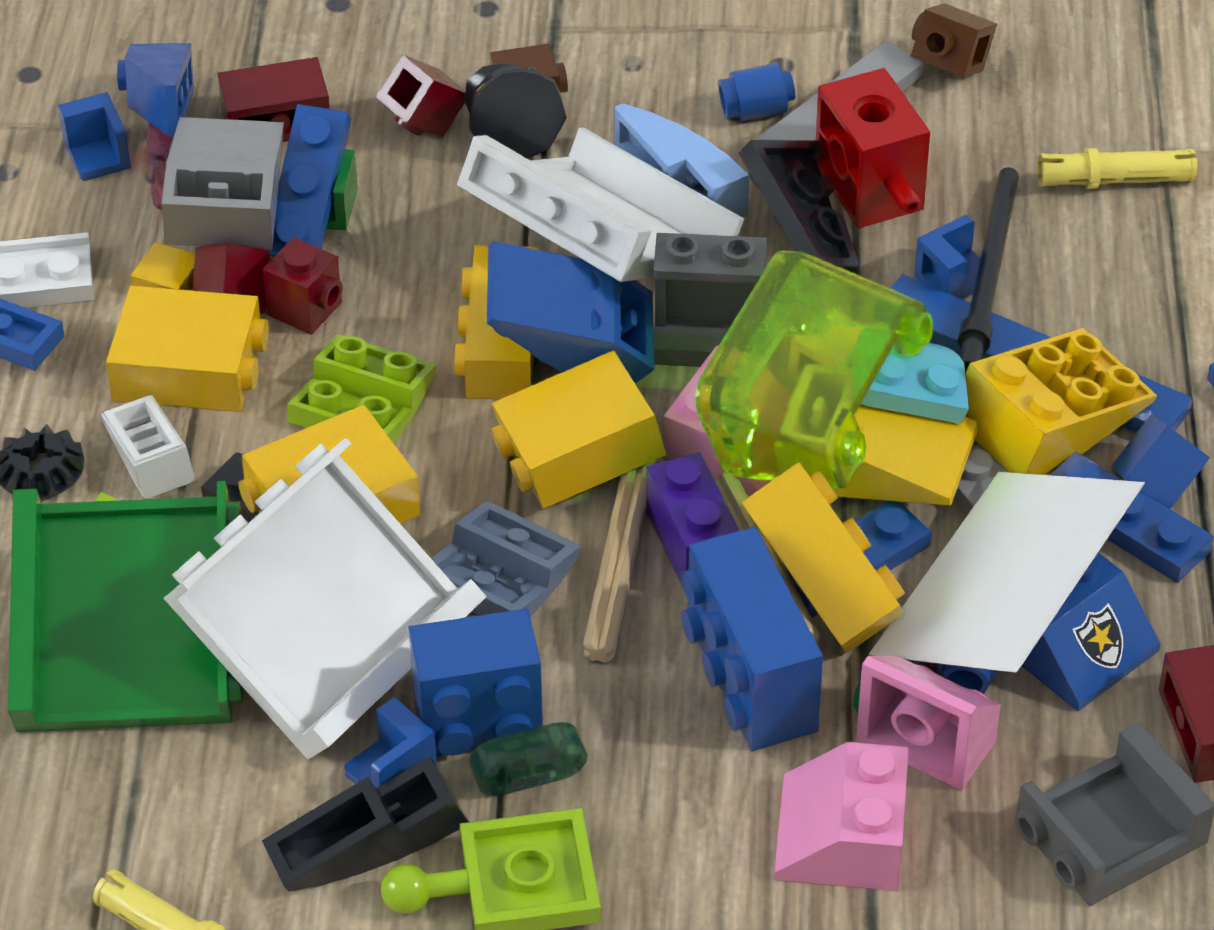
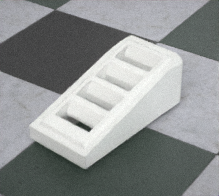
[101,395,194,499]

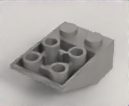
[161,117,284,250]

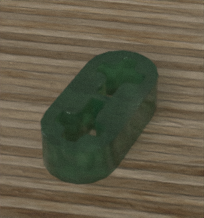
[469,722,588,796]

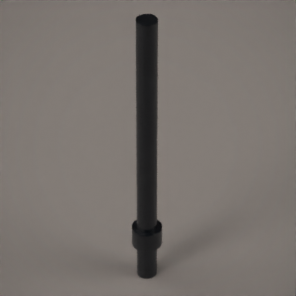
[957,167,1019,373]

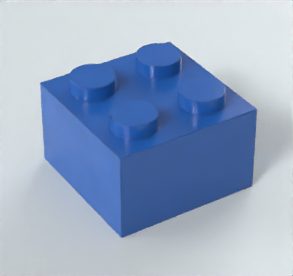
[408,608,543,756]

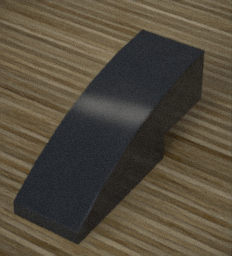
[262,756,469,892]

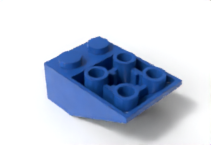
[487,241,655,384]

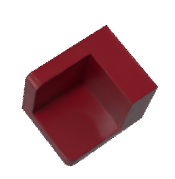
[192,243,270,314]

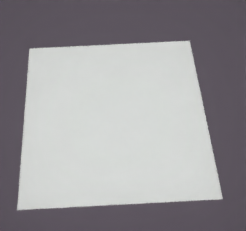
[869,472,1145,673]

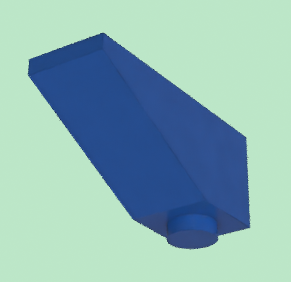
[117,43,194,136]

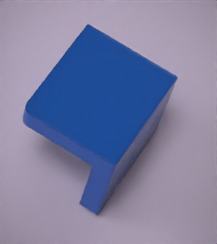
[58,92,131,181]
[914,215,980,299]
[1111,414,1210,509]
[344,697,437,788]

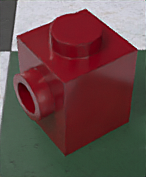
[376,54,465,137]
[263,237,343,335]

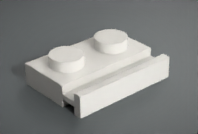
[0,232,94,308]

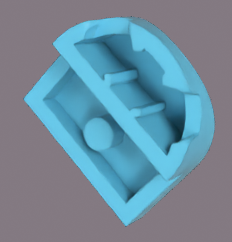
[845,331,969,424]

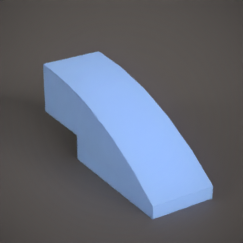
[614,103,749,217]

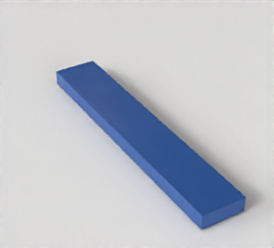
[875,274,1193,432]

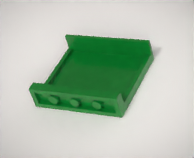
[8,481,243,732]

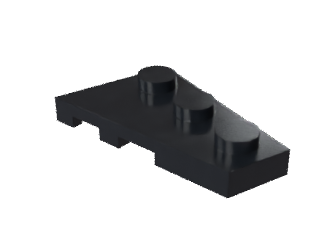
[739,140,860,280]

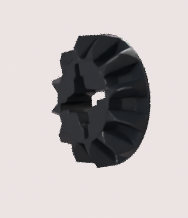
[0,424,85,499]

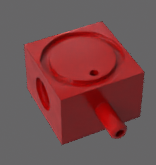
[815,67,930,229]

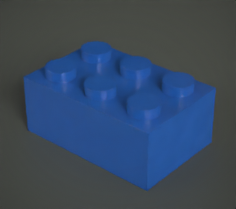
[681,527,823,751]

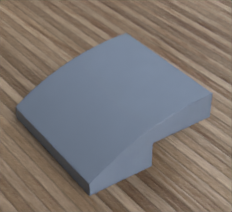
[431,500,581,617]

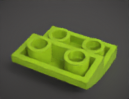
[287,334,436,444]

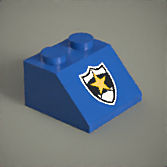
[1021,552,1160,711]

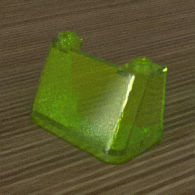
[695,250,934,489]

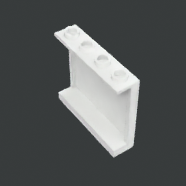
[457,127,744,282]
[164,437,487,760]

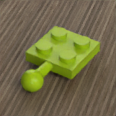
[381,808,601,930]

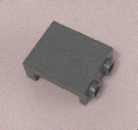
[653,233,767,367]
[1015,722,1214,906]

